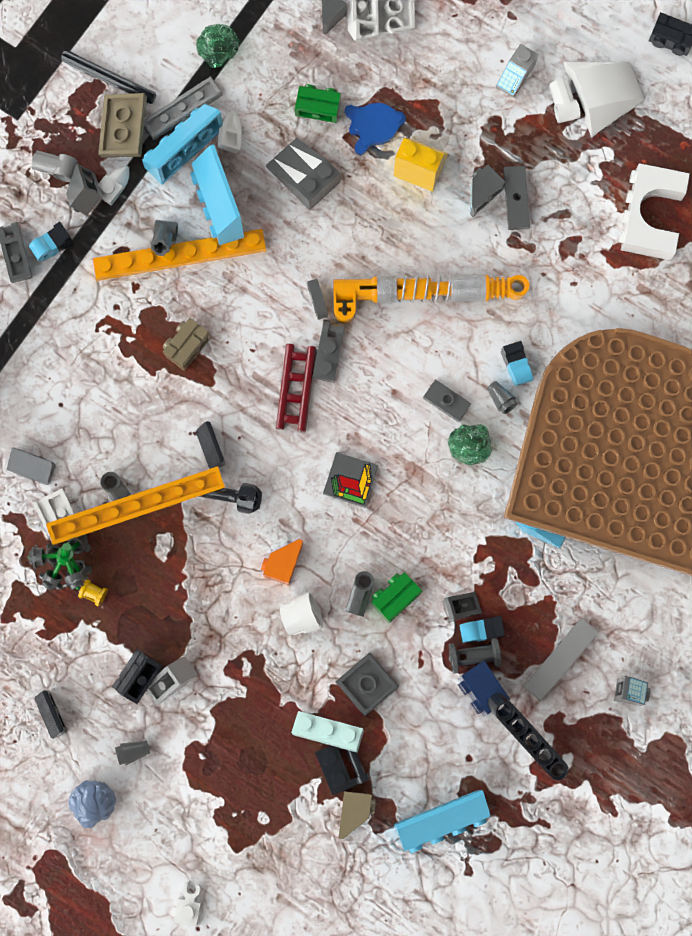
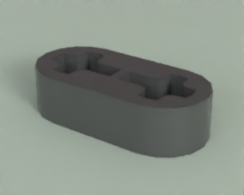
[307,279,328,320]

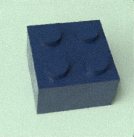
[457,661,510,716]

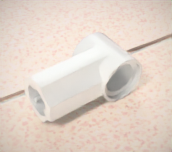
[549,78,580,123]

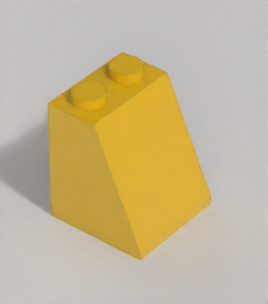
[393,138,449,192]

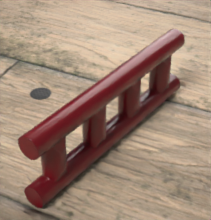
[275,344,316,432]

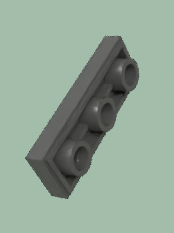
[503,166,530,230]

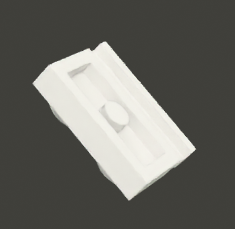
[33,489,75,540]

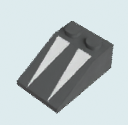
[266,138,340,210]

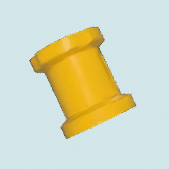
[78,580,108,607]

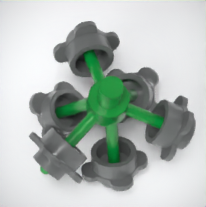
[28,534,92,590]

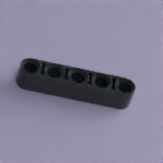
[487,693,569,781]

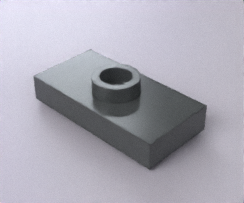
[423,379,471,423]

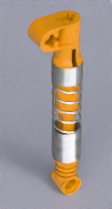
[333,274,529,324]

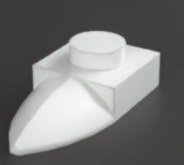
[218,110,242,154]
[98,166,129,206]

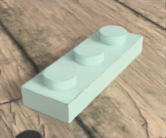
[291,711,364,752]

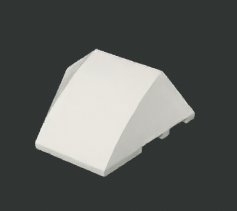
[347,0,415,41]
[563,62,644,138]

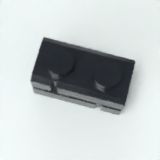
[648,12,692,56]
[112,649,162,705]

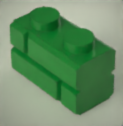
[295,84,341,123]
[371,572,423,624]

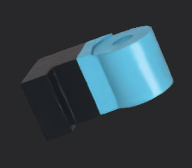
[29,221,74,262]
[501,341,533,386]
[460,616,505,643]

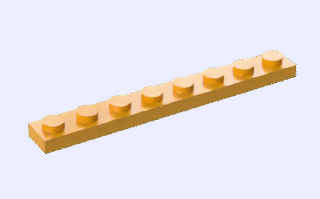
[93,229,266,281]
[46,466,225,545]

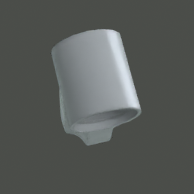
[31,150,78,182]

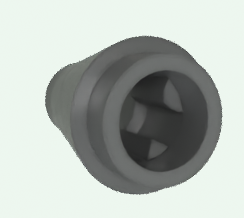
[487,381,517,414]
[115,740,150,765]

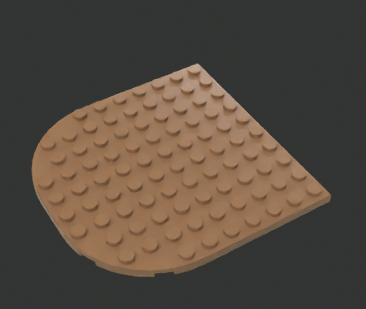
[504,328,692,576]

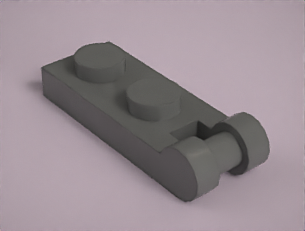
[0,222,33,283]
[313,320,345,383]

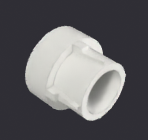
[280,592,323,635]

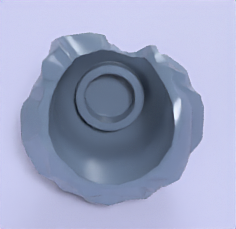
[68,780,116,828]

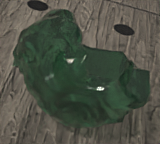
[196,23,239,68]
[448,424,492,466]

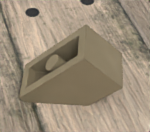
[338,791,376,839]

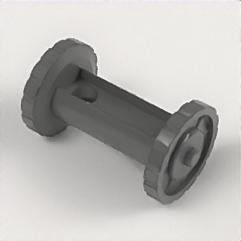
[448,638,501,674]

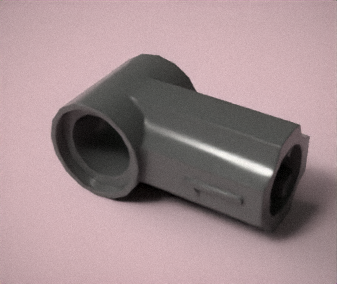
[151,220,178,256]
[100,472,131,501]
[345,571,375,617]

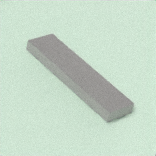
[144,76,223,141]
[523,618,599,701]

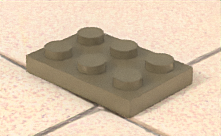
[98,93,147,158]

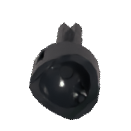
[198,483,262,514]

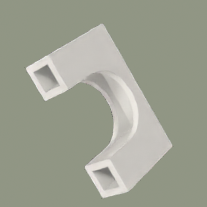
[618,163,690,260]

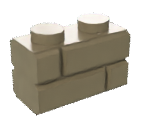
[162,318,211,371]

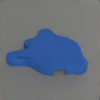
[344,103,406,156]

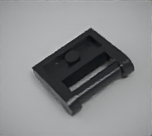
[315,746,370,795]

